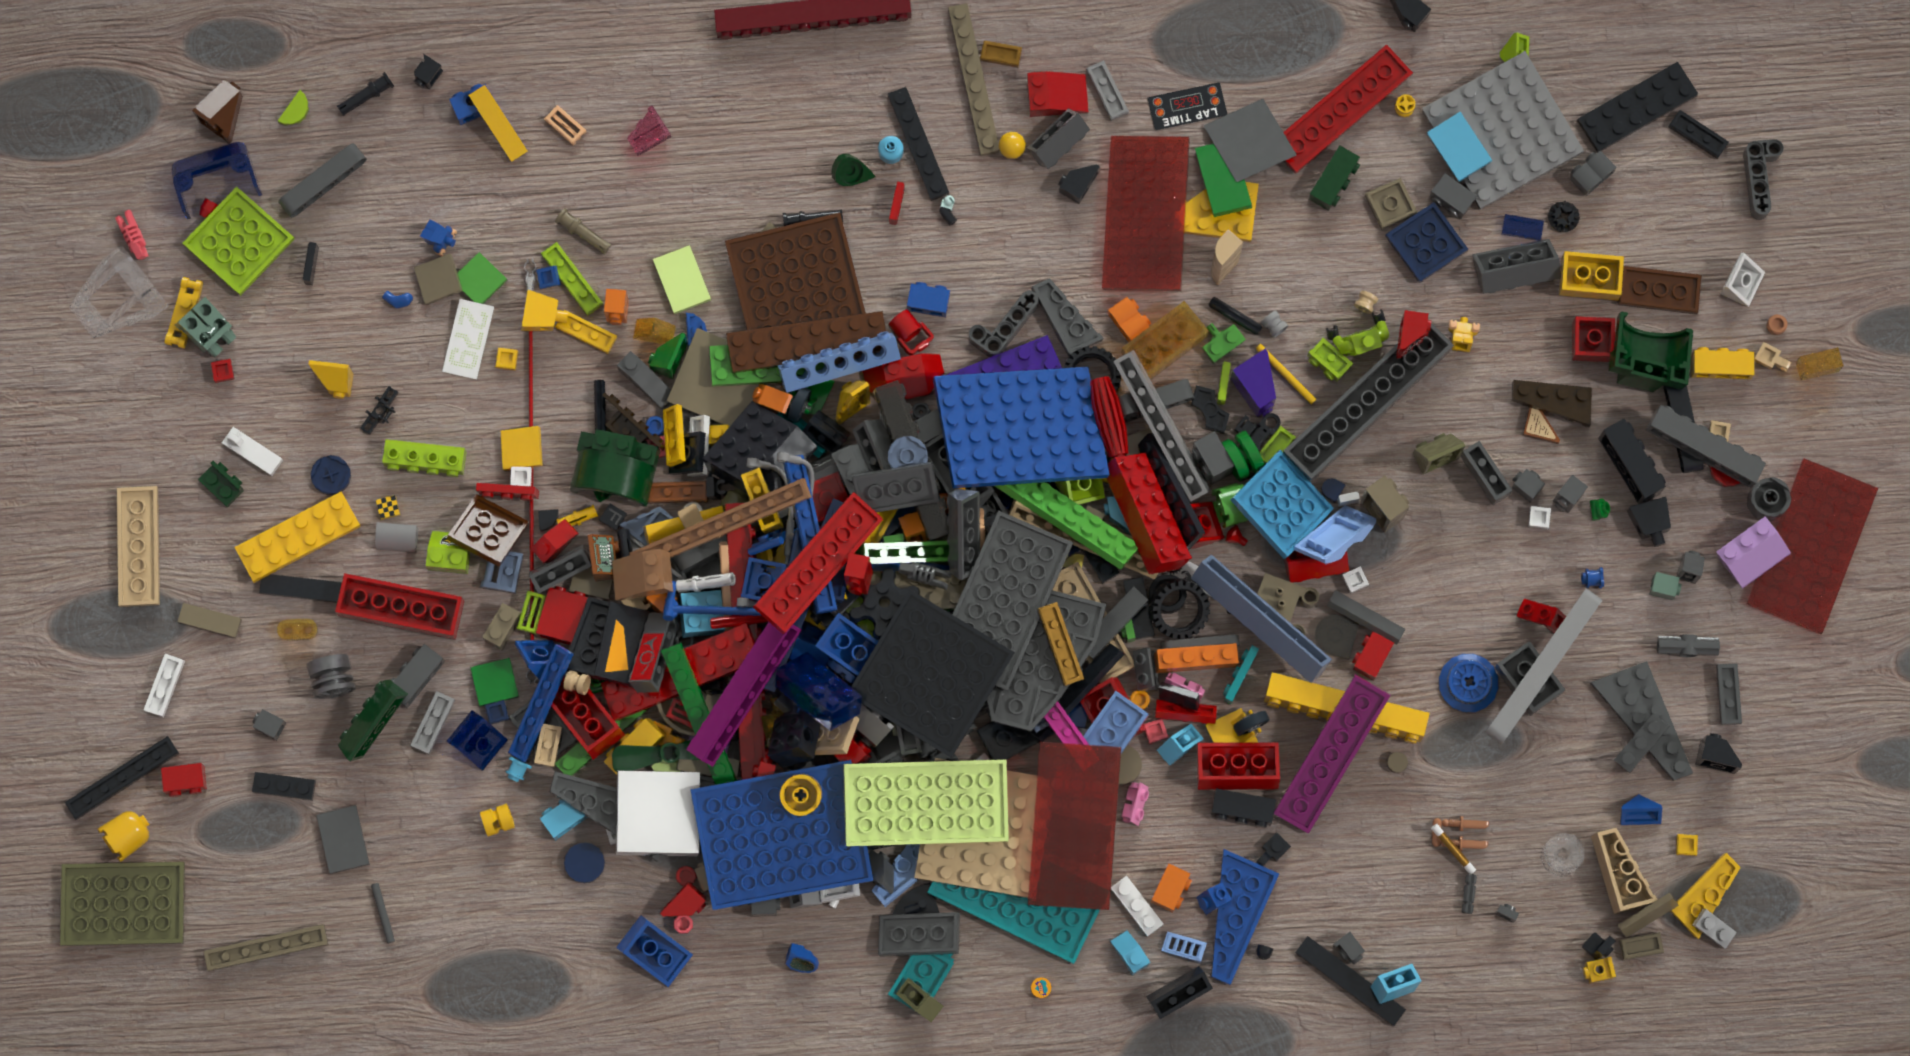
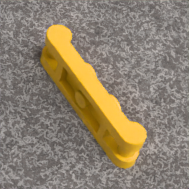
[165,277,203,349]

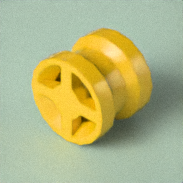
[1395,94,1416,118]

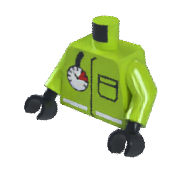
[1326,309,1389,357]

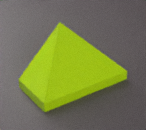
[1500,32,1530,62]

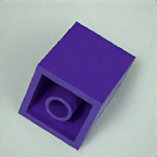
[1230,348,1276,418]

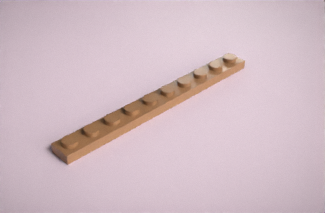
[629,478,812,558]

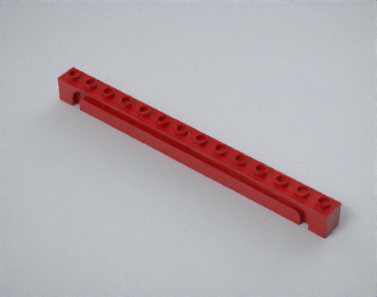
[725,502,769,780]

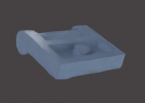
[480,551,523,594]

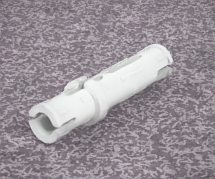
[676,572,736,593]

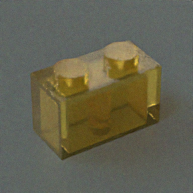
[1796,347,1844,381]

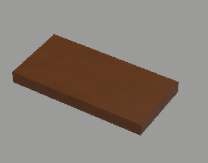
[1618,266,1702,315]

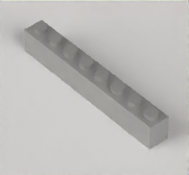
[1113,350,1211,502]

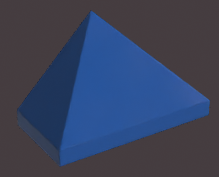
[1620,794,1663,825]

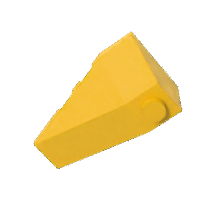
[835,380,871,425]

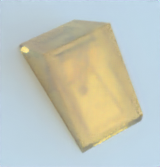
[633,318,676,344]

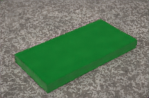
[1195,144,1252,217]

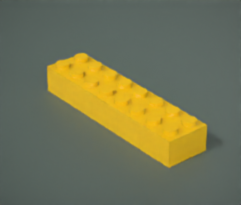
[1264,672,1430,744]

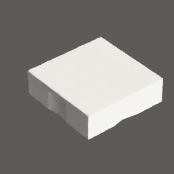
[616,771,700,856]

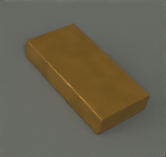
[980,40,1022,68]

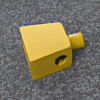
[521,290,568,331]

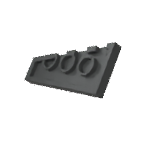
[1031,278,1104,357]

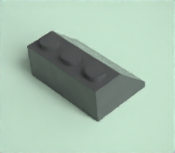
[831,444,869,495]

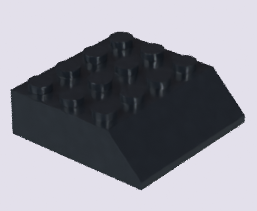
[702,401,818,494]

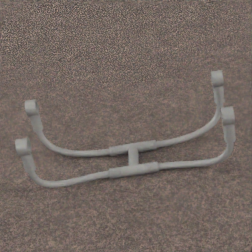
[737,452,814,607]

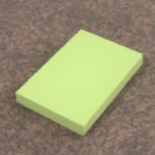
[653,245,711,314]

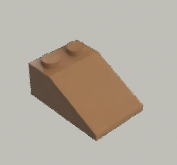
[612,549,673,601]

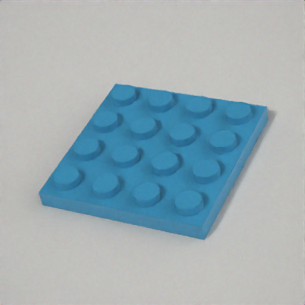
[1230,450,1334,559]

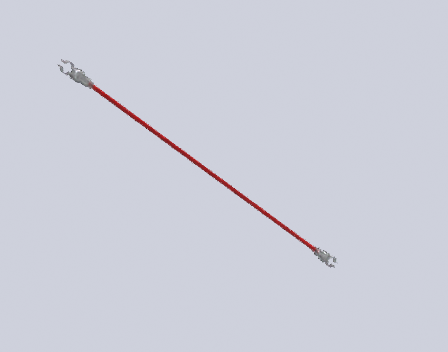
[524,259,538,684]

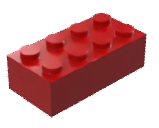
[551,676,625,760]

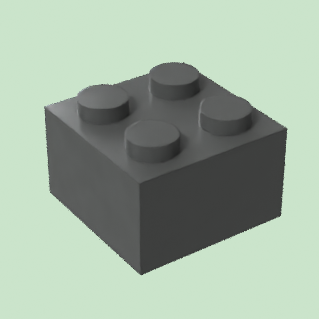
[1191,431,1234,485]

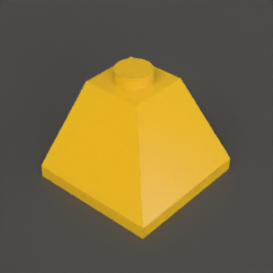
[308,360,354,399]

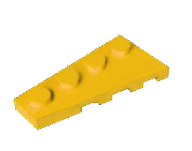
[1670,853,1741,939]

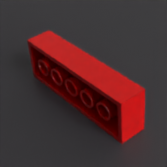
[1107,453,1192,574]
[335,573,465,640]

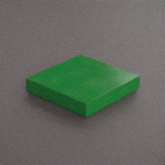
[470,658,519,707]

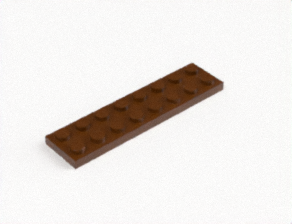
[726,311,886,373]

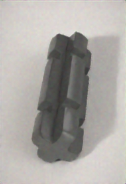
[1462,874,1477,914]

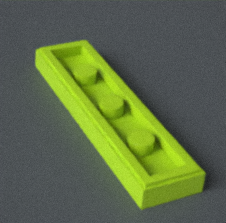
[541,242,603,316]

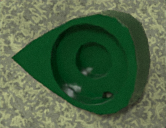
[831,154,876,186]

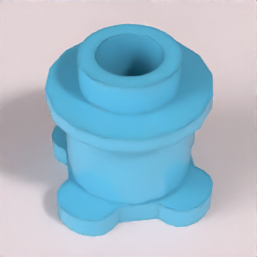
[505,756,532,782]

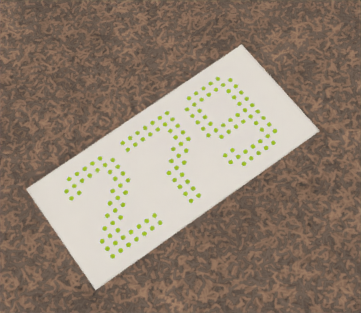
[442,299,494,379]

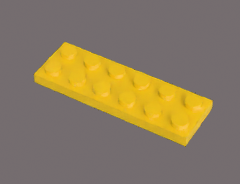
[234,491,361,583]

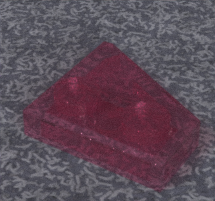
[627,105,672,156]

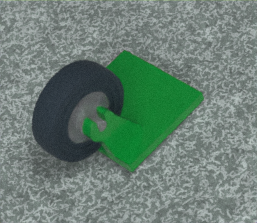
[788,380,835,422]

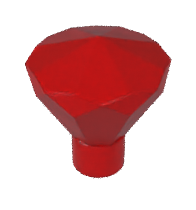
[1225,525,1248,546]

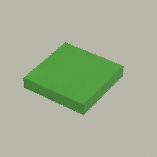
[457,252,508,304]

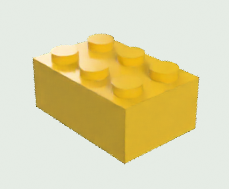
[1559,251,1624,301]

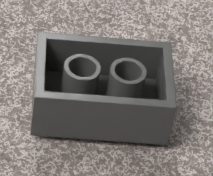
[1494,641,1565,716]

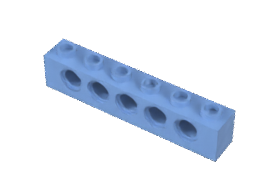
[778,331,901,393]

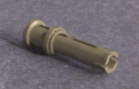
[555,208,611,254]

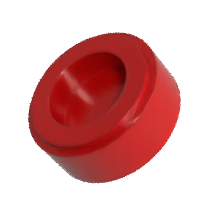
[676,866,696,886]

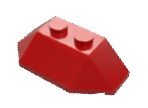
[863,353,944,403]

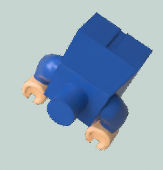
[420,219,457,257]

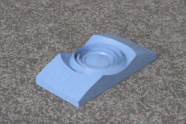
[1294,505,1376,564]

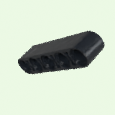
[1663,385,1704,473]

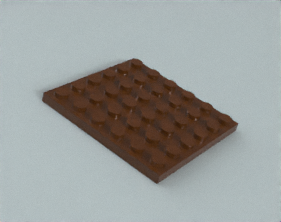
[725,212,866,330]

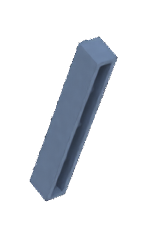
[1191,555,1332,683]

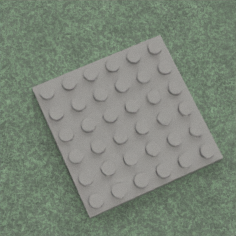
[1422,51,1584,210]

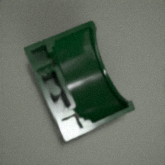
[1608,311,1693,392]
[570,429,660,507]

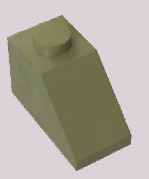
[896,978,944,1022]

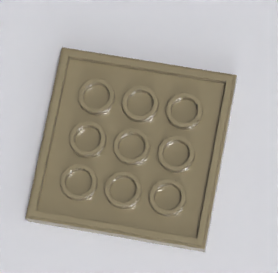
[667,328,759,426]

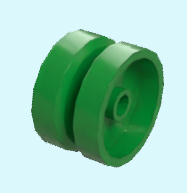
[1221,430,1264,482]

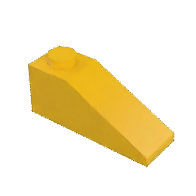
[741,468,784,534]

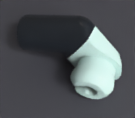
[939,195,957,226]

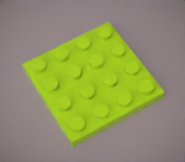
[182,186,295,296]

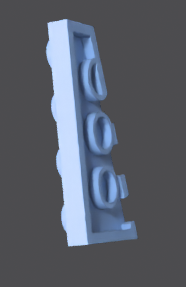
[871,844,920,907]

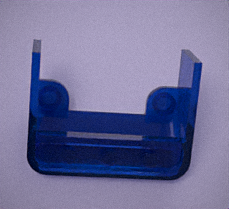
[171,142,262,220]

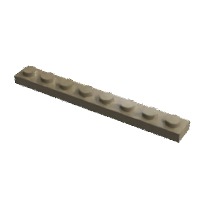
[948,3,1000,156]

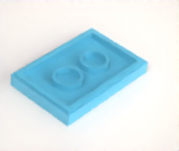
[1427,112,1492,182]

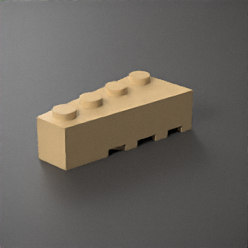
[1591,828,1658,914]

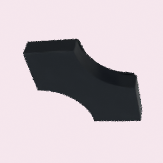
[1191,385,1230,434]

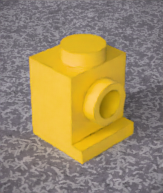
[1583,957,1616,984]

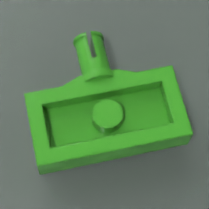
[1202,323,1246,364]

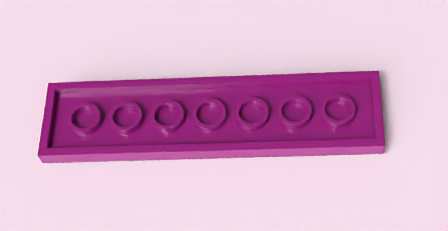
[1274,674,1390,834]

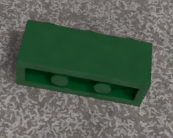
[1309,145,1361,211]

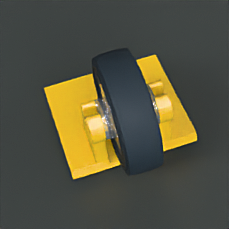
[1205,708,1269,743]

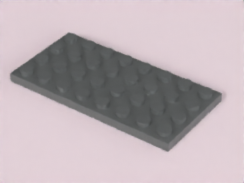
[952,511,1073,691]

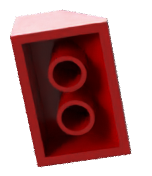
[1284,550,1349,583]
[1080,677,1146,738]

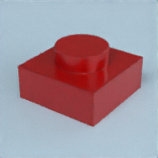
[211,359,235,383]

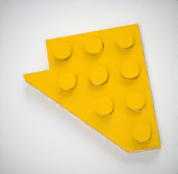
[1173,182,1259,242]

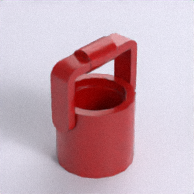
[888,309,934,356]

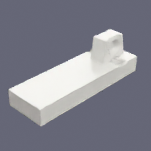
[222,427,283,476]

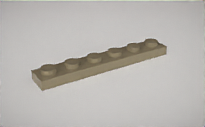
[204,924,329,972]

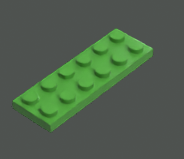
[709,345,824,387]

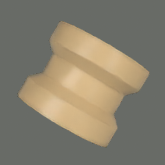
[1354,290,1378,314]

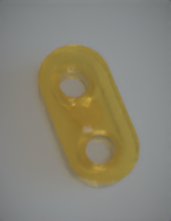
[277,619,318,641]

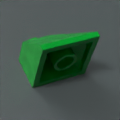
[648,333,688,379]

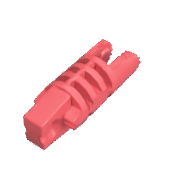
[115,209,149,260]

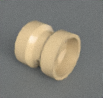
[564,670,591,695]

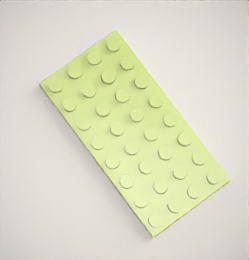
[843,760,1009,846]

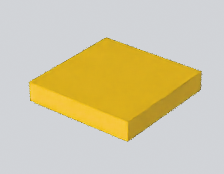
[501,426,543,471]

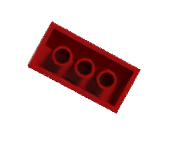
[1197,742,1280,790]

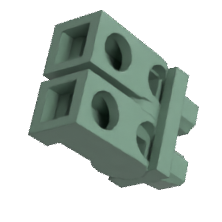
[175,297,236,358]

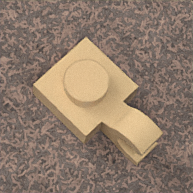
[1754,342,1791,372]

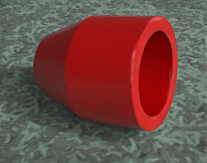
[199,198,218,218]

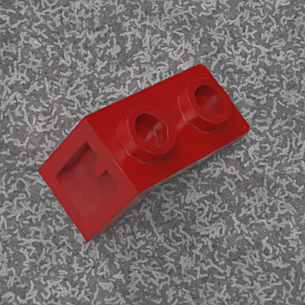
[1517,599,1566,633]

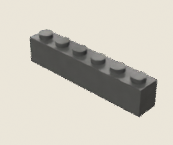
[1646,405,1766,488]

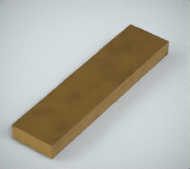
[1037,602,1084,686]

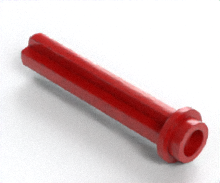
[710,615,768,629]

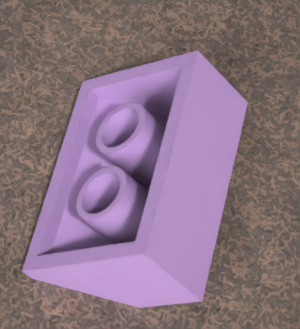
[1716,517,1791,589]

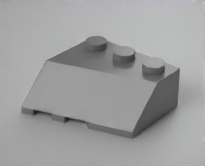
[830,687,894,748]

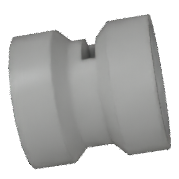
[1261,310,1289,338]

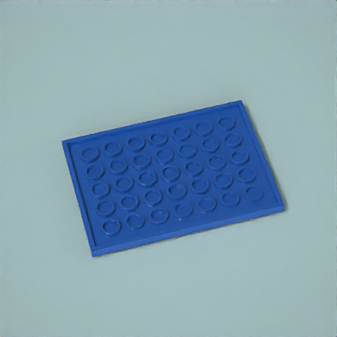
[933,367,1110,488]
[691,760,873,910]

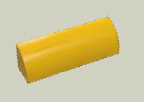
[642,506,724,545]

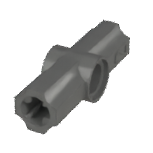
[1657,634,1720,657]

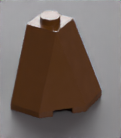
[192,80,243,144]

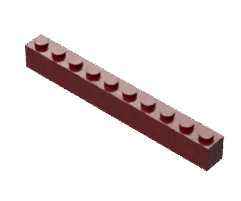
[714,0,911,40]

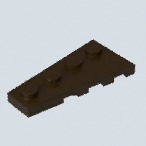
[1511,380,1592,428]

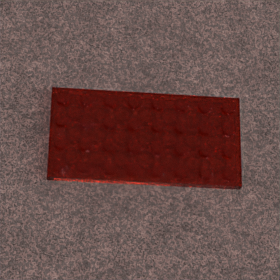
[1102,136,1190,291]
[1746,458,1878,634]
[1027,741,1121,910]

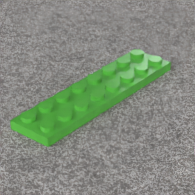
[995,482,1138,570]

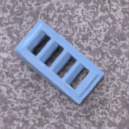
[1161,931,1207,964]

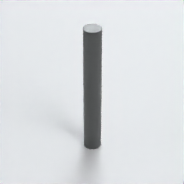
[371,883,395,944]

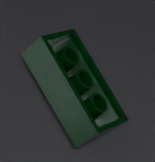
[338,679,408,762]

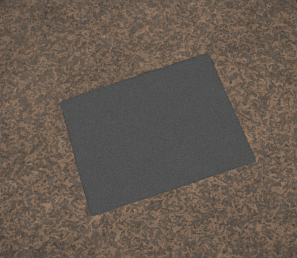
[1204,99,1296,182]

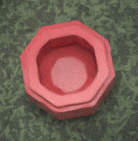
[674,916,693,934]

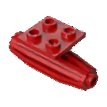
[1090,376,1129,459]

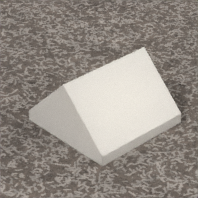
[1721,253,1765,307]

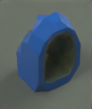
[785,943,819,973]

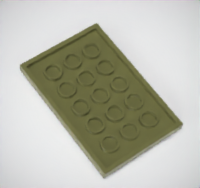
[60,862,185,946]

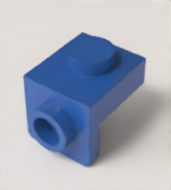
[1196,883,1231,915]

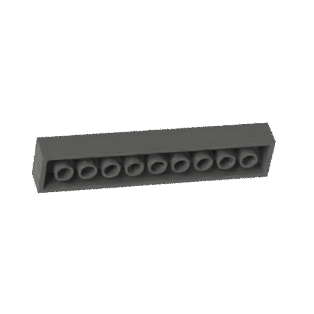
[1283,323,1454,482]

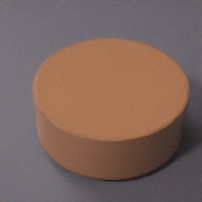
[1767,314,1788,335]

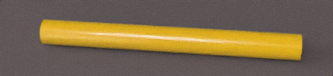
[1256,344,1317,405]

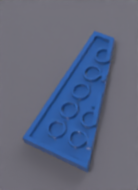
[1211,849,1279,985]

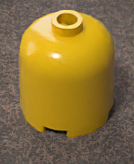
[97,811,150,862]

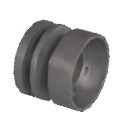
[307,654,356,699]

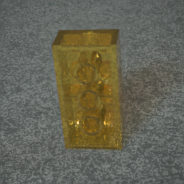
[1121,301,1209,380]

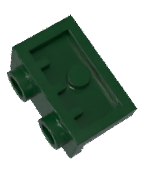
[198,461,244,508]

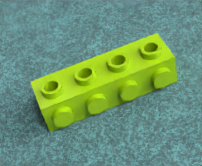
[382,439,467,477]

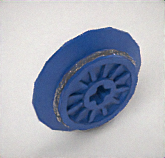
[1439,654,1499,712]

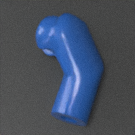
[382,291,413,309]

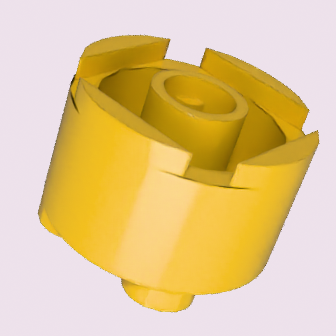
[780,774,822,816]

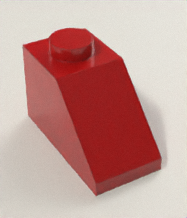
[531,519,579,563]
[660,881,707,916]

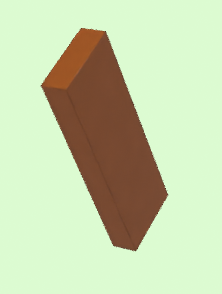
[648,481,708,504]

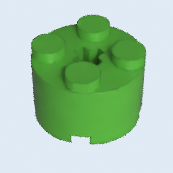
[1212,483,1248,528]

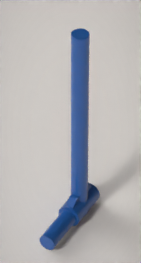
[663,581,762,621]

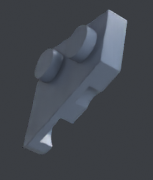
[620,507,674,546]

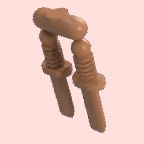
[1432,816,1489,851]

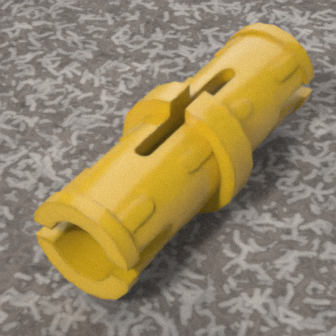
[556,505,598,526]

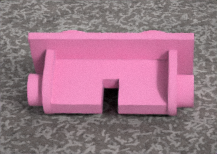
[1165,672,1205,703]
[1121,782,1149,826]

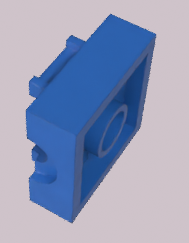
[741,557,788,601]

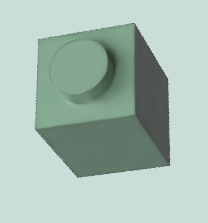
[1649,572,1682,600]

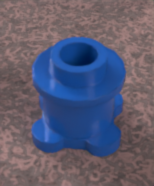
[1581,567,1604,589]

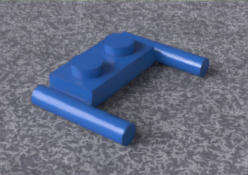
[748,528,798,556]

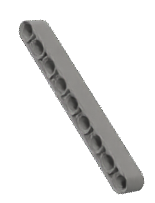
[1485,589,1602,744]

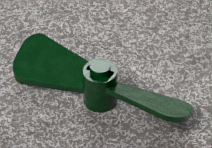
[612,739,700,773]

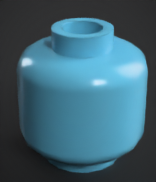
[878,136,904,164]

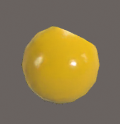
[999,132,1026,159]

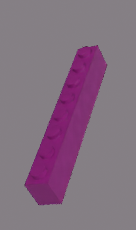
[686,622,801,767]

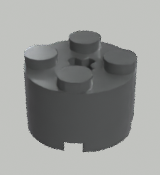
[1747,477,1791,522]

